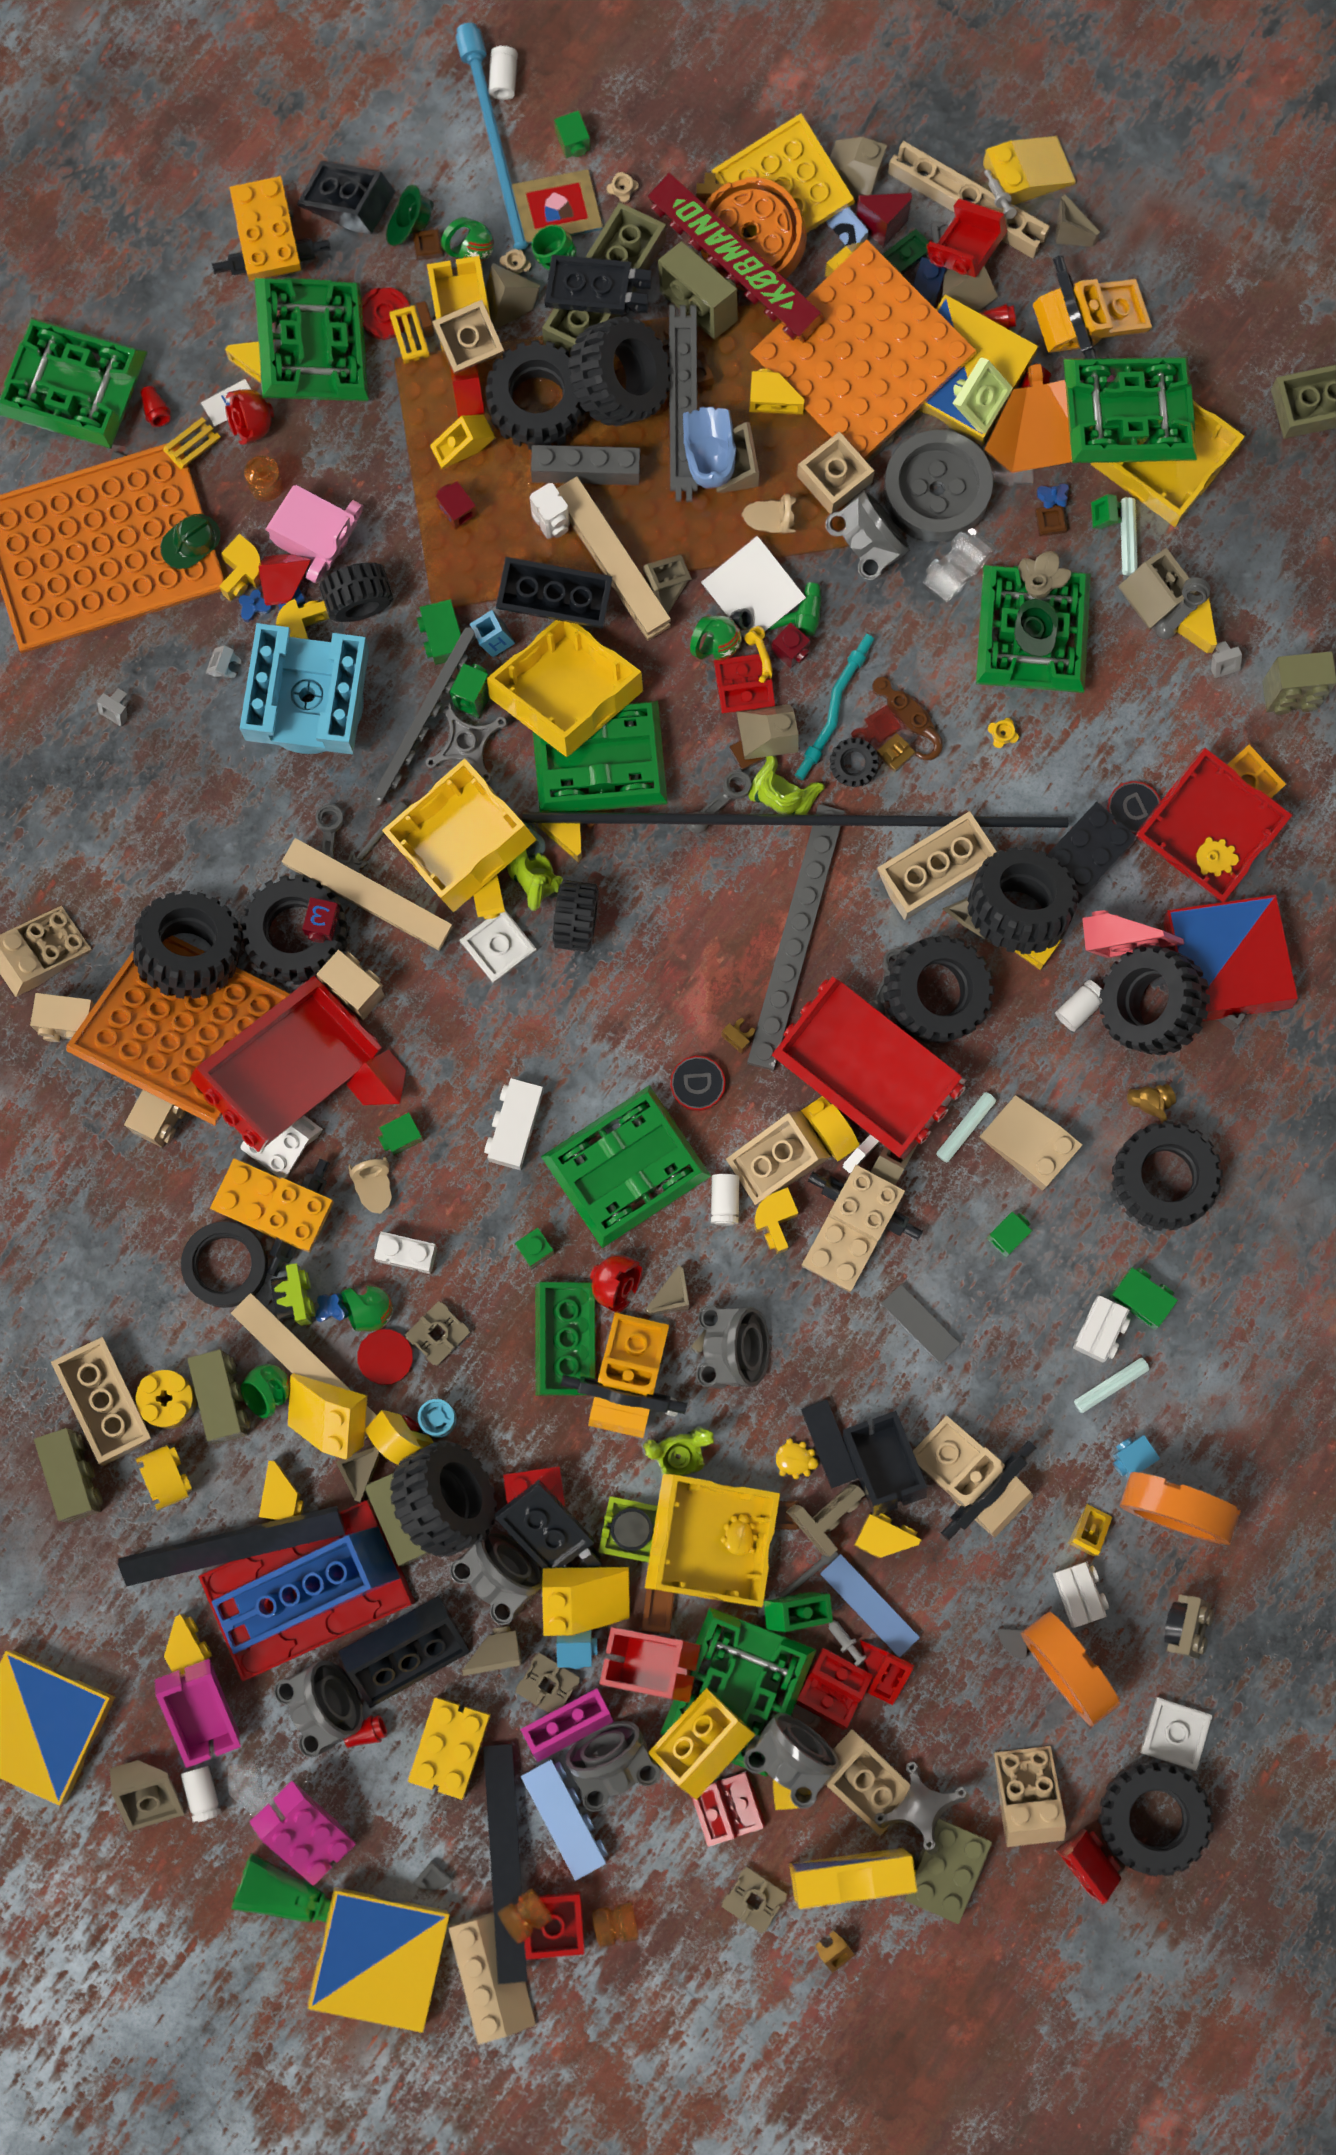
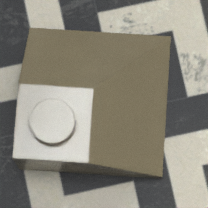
[829,137,887,202]
[737,704,798,760]
[462,1626,523,1676]
[110,1760,185,1831]

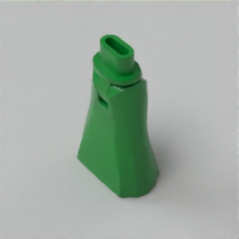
[231,1853,331,1923]

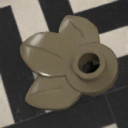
[1019,551,1071,599]

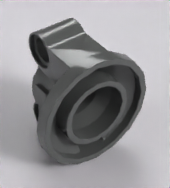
[826,490,910,580]
[696,1305,770,1389]
[449,1529,543,1625]
[274,1661,364,1758]
[744,1713,840,1809]
[566,1721,661,1812]

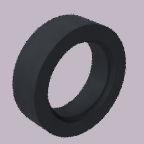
[181,1222,268,1308]

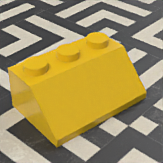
[648,1688,755,1800]

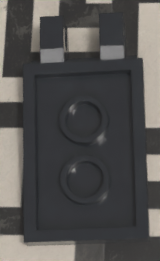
[544,255,652,315]
[495,1480,602,1569]

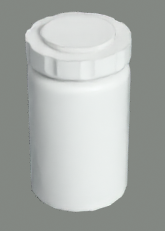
[489,46,517,100]
[1055,980,1103,1032]
[711,1174,739,1226]
[181,1766,221,1822]

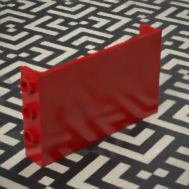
[189,976,382,1153]
[771,976,967,1159]

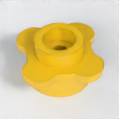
[988,718,1019,748]

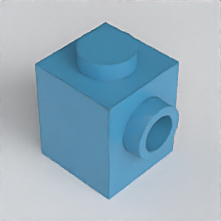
[1113,1435,1160,1479]
[556,1630,597,1669]

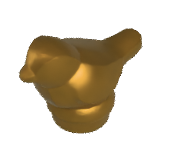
[1127,1084,1176,1123]

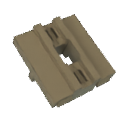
[405,1301,470,1366]
[515,1653,580,1714]
[721,1866,787,1934]

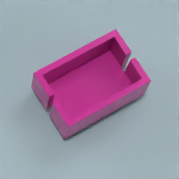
[155,1659,241,1768]
[250,1781,356,1886]

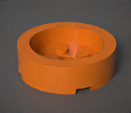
[701,177,807,291]
[1120,1472,1241,1545]
[1021,1612,1121,1727]

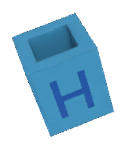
[470,610,515,657]

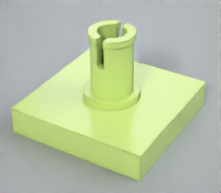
[953,357,1013,434]

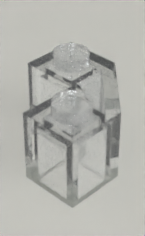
[923,528,996,603]
[228,1761,285,1820]

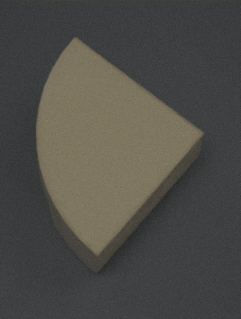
[691,1330,706,1355]

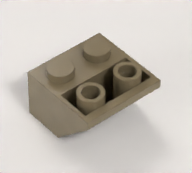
[1118,548,1198,630]

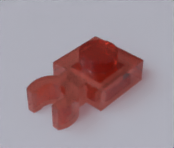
[851,705,902,744]

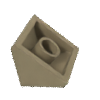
[716,422,759,493]

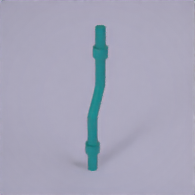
[795,634,875,781]

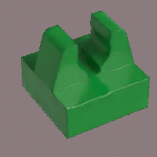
[1091,494,1122,529]

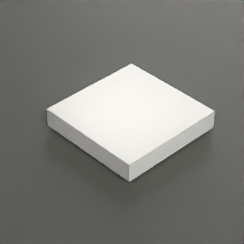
[460,910,537,984]
[1140,1697,1212,1771]

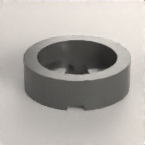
[884,430,993,543]

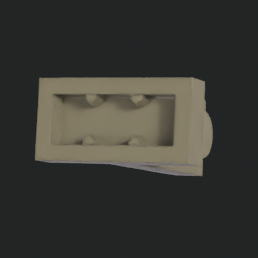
[787,1484,865,1557]

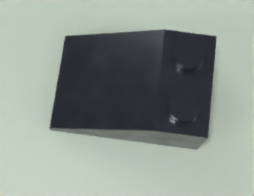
[297,161,396,235]

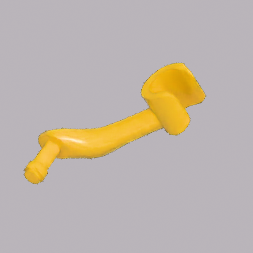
[744,626,772,683]

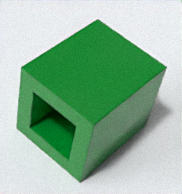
[554,110,590,158]
[378,1112,423,1156]
[986,1211,1032,1257]
[515,1228,554,1270]

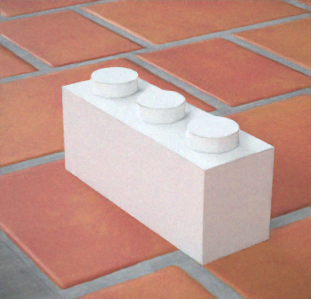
[484,1078,544,1170]

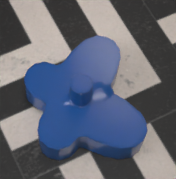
[1037,484,1068,509]
[239,589,272,622]
[315,1293,348,1322]

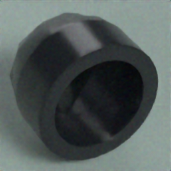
[730,609,753,631]

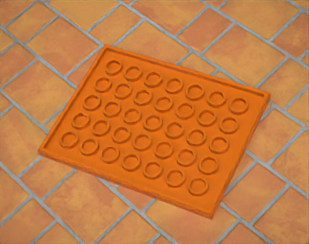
[0,443,224,654]

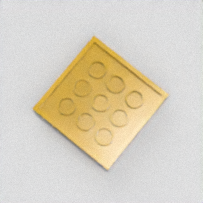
[711,113,855,237]

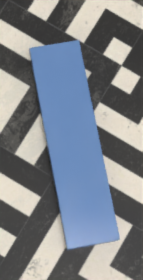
[820,1554,920,1657]

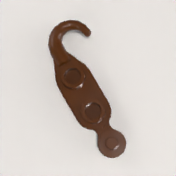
[872,677,943,761]

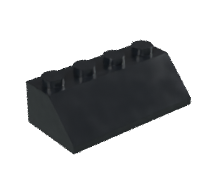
[496,557,613,629]
[338,1596,471,1708]

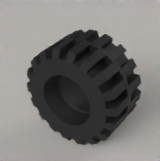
[319,563,394,622]
[553,880,599,952]

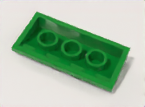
[535,1282,595,1396]

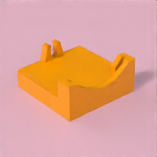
[1227,745,1286,798]

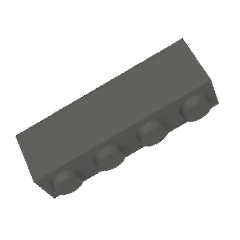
[531,445,640,485]

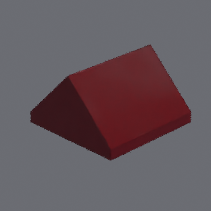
[856,193,912,247]

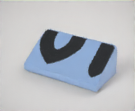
[826,207,868,246]

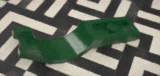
[882,229,929,275]

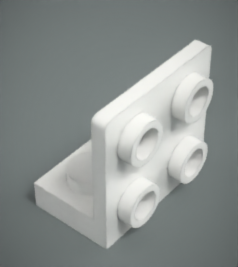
[240,1116,323,1179]

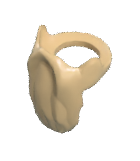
[741,494,796,533]
[348,1157,392,1214]

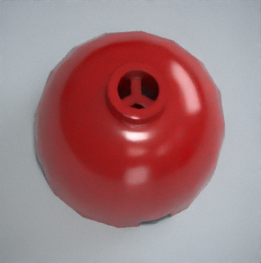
[225,389,274,445]
[590,1255,643,1313]

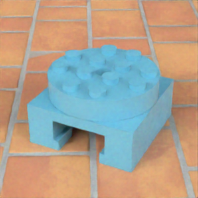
[240,623,369,754]

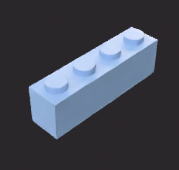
[521,1759,608,1881]

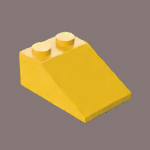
[983,136,1076,205]
[288,1373,367,1460]
[542,1567,630,1636]

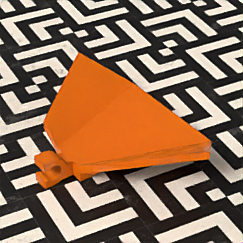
[984,364,1072,473]

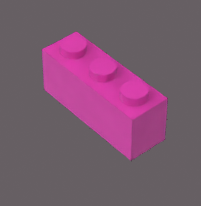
[520,1689,614,1763]

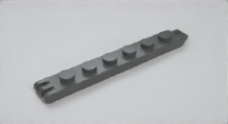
[669,305,697,502]
[370,627,474,807]

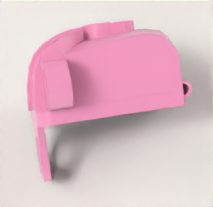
[266,485,363,584]

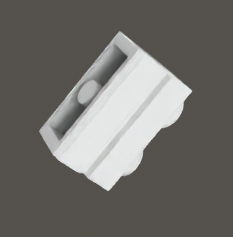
[530,483,570,539]
[374,1232,437,1274]
[1073,1296,1131,1362]
[1053,1562,1109,1628]

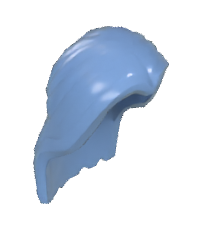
[683,407,736,489]

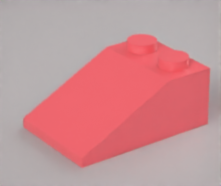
[1082,910,1184,958]

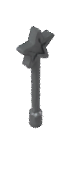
[337,801,408,873]
[757,1552,839,1618]

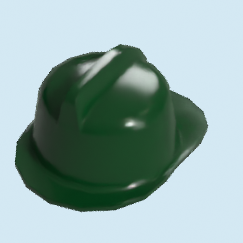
[386,184,434,246]
[160,514,220,569]
[1014,599,1058,657]

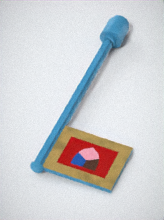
[456,23,603,250]

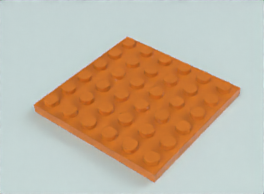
[750,239,977,460]
[66,936,290,1126]

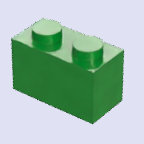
[417,599,466,665]
[450,663,489,719]
[1109,1267,1178,1330]
[764,1592,833,1632]

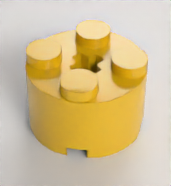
[136,1370,197,1429]
[135,1445,192,1511]

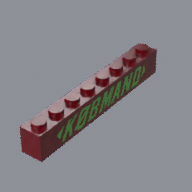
[647,172,825,343]

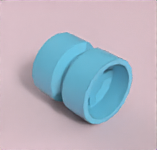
[418,1399,457,1438]

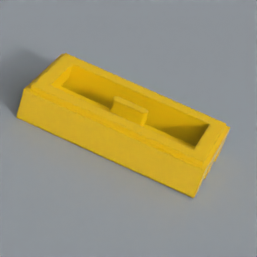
[389,305,430,364]
[163,417,221,469]

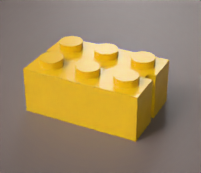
[427,256,490,351]
[407,1697,491,1800]

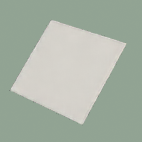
[701,536,806,637]

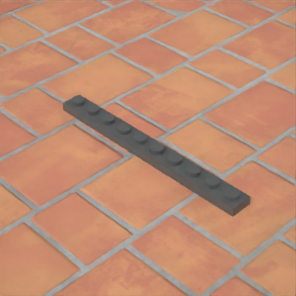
[747,804,845,1071]

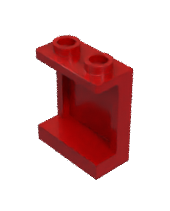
[927,198,1007,278]

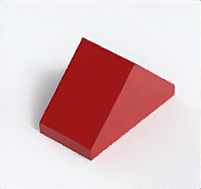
[450,365,485,419]

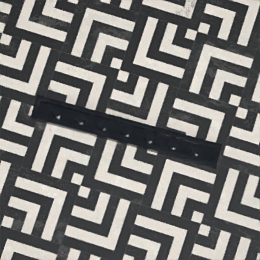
[117,1506,346,1587]
[483,1744,528,1984]

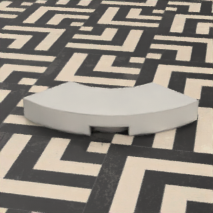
[843,1134,880,1173]

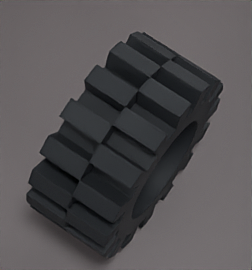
[829,738,880,787]

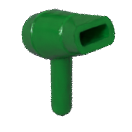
[766,583,822,637]

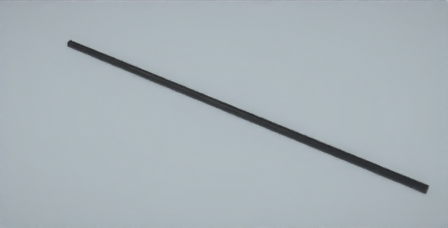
[522,812,1069,828]

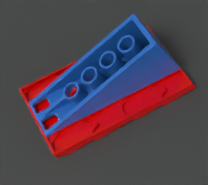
[198,1499,416,1682]

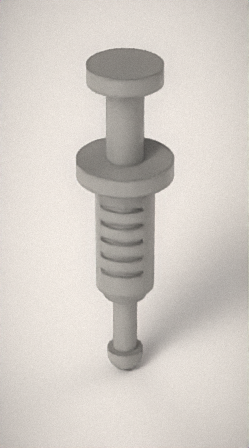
[984,169,1017,219]
[828,1620,867,1666]

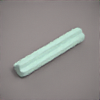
[1120,497,1138,576]
[936,1092,996,1163]
[1074,1358,1149,1413]

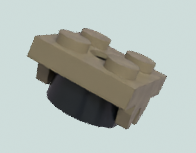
[1165,1594,1214,1660]

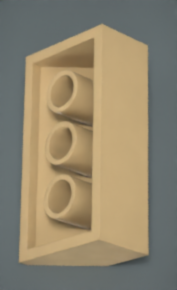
[877,811,997,920]
[51,1337,151,1466]
[449,1913,536,2045]

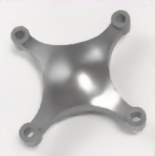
[426,702,507,784]
[875,1762,970,1855]

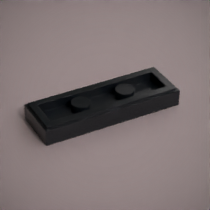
[801,1399,858,1489]

